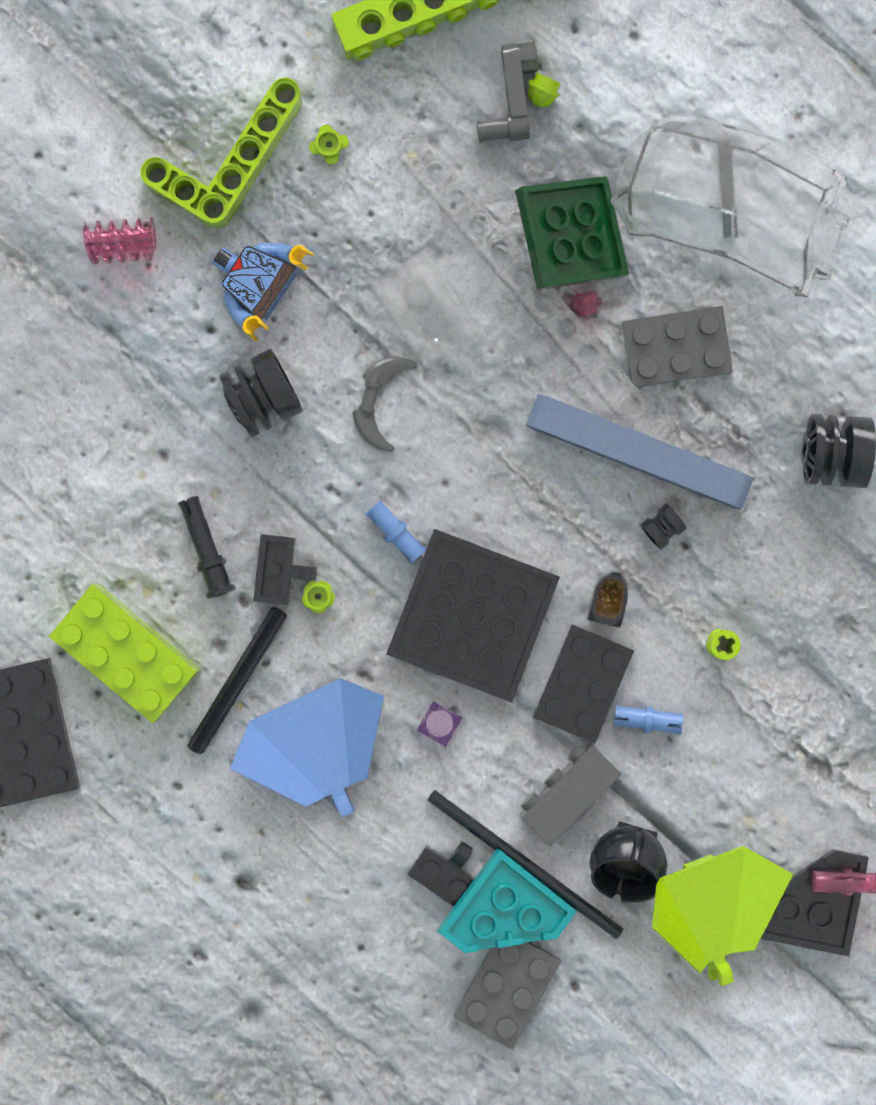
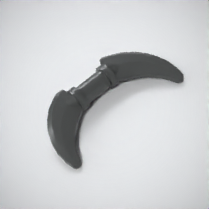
[352,357,418,452]

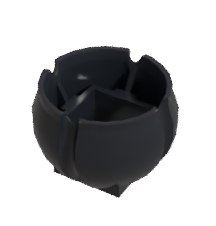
[589,821,668,903]

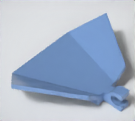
[230,678,384,818]

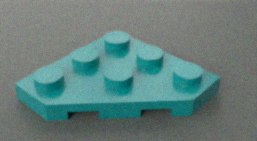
[436,849,577,953]

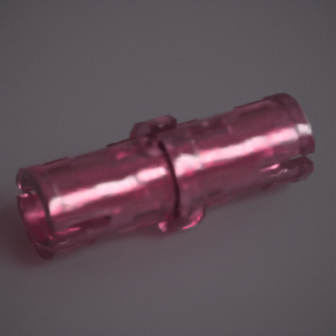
[812,869,876,896]

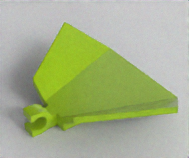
[652,846,793,986]

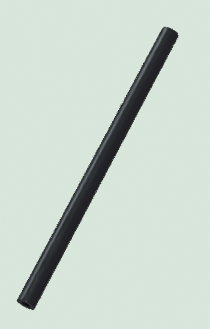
[427,790,624,939]

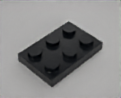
[533,624,634,743]

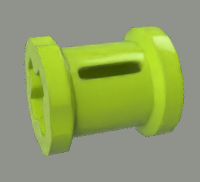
[706,629,741,660]

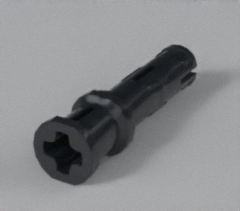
[178,496,236,599]

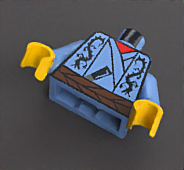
[213,243,314,342]

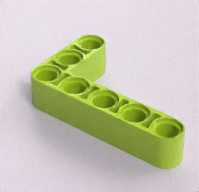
[140,77,302,229]

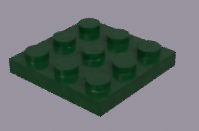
[515,176,629,290]

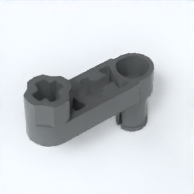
[477,41,538,143]

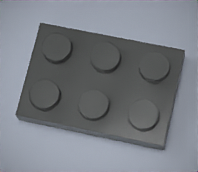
[622,306,733,388]
[454,942,561,1050]

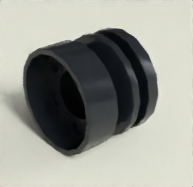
[219,348,304,438]
[801,414,876,488]

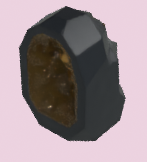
[586,572,628,628]

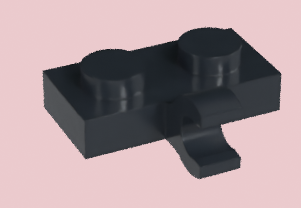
[253,534,317,605]
[407,841,475,907]

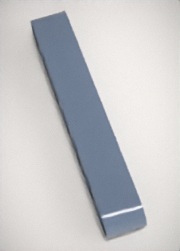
[525,394,754,510]

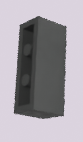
[520,743,621,847]

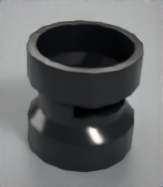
[640,503,687,550]

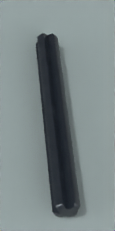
[187,606,287,755]

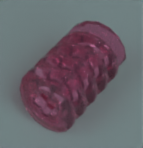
[83,217,157,265]

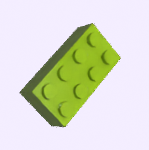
[48,584,201,724]

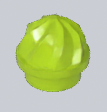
[528,72,561,107]

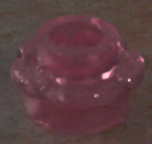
[570,291,603,317]

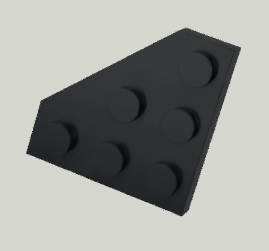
[761,849,869,957]

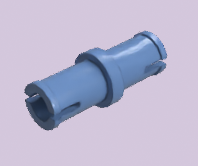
[365,500,426,564]
[614,705,683,735]

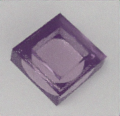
[417,700,462,747]

